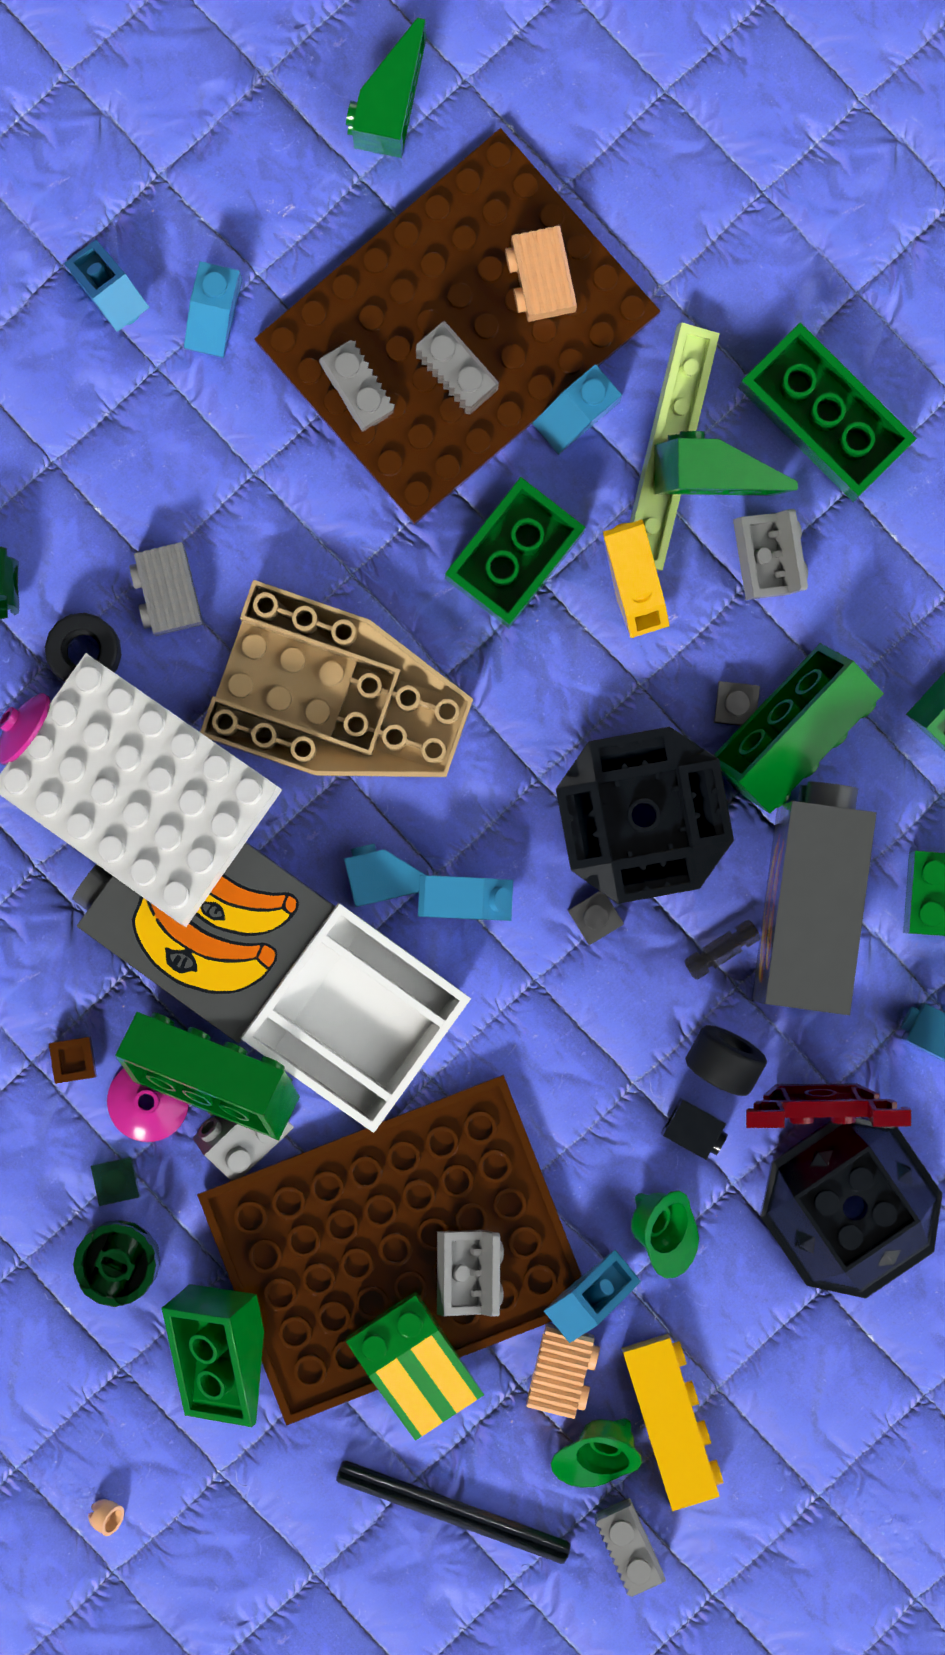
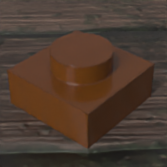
[49,1036,97,1084]

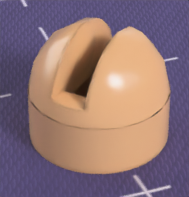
[88,1499,124,1536]

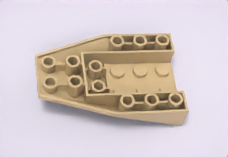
[200,580,473,777]

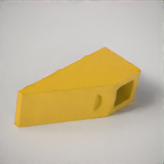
[603,519,670,638]

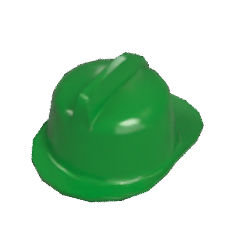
[631,1190,699,1279]
[551,1418,642,1488]

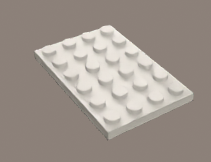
[0,653,282,927]

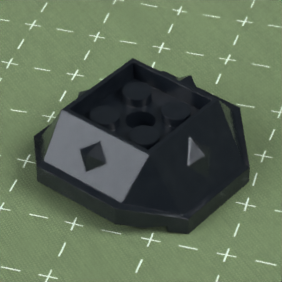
[556,727,734,904]
[760,1118,943,1298]

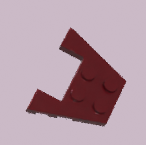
[746,1083,911,1128]

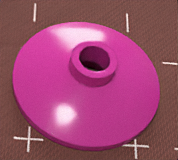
[0,693,50,765]
[107,1068,189,1142]

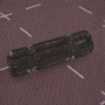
[684,920,761,980]

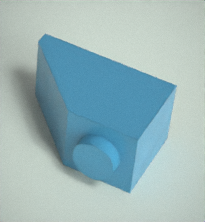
[64,239,150,332]
[184,261,243,358]
[532,364,622,455]
[344,844,425,907]
[418,875,513,921]
[900,1003,945,1062]
[544,1250,641,1343]

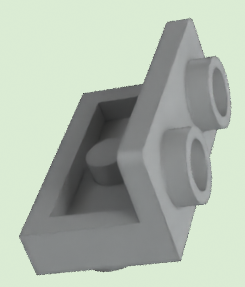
[733,509,808,600]
[193,1115,294,1181]
[437,1230,504,1317]

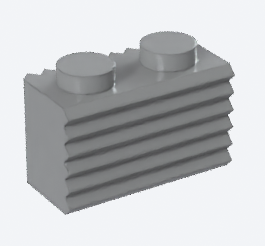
[416,321,499,414]
[319,340,395,431]
[129,542,203,636]
[594,1498,666,1597]

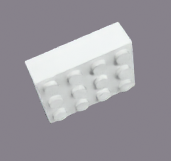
[240,903,471,1133]

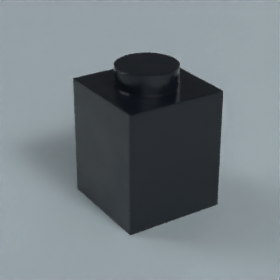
[661,1098,728,1160]

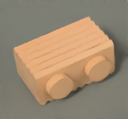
[505,226,577,322]
[526,1323,600,1419]

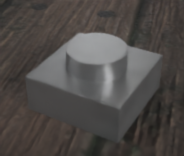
[714,681,760,726]
[568,891,624,945]

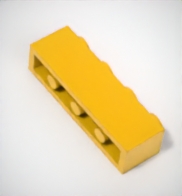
[621,1333,724,1511]

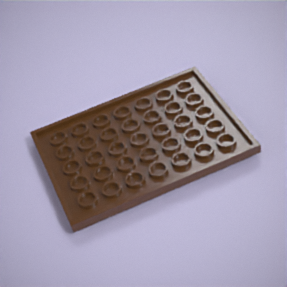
[254,128,661,525]
[197,1074,582,1426]

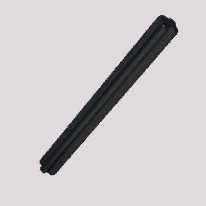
[336,1461,571,1564]

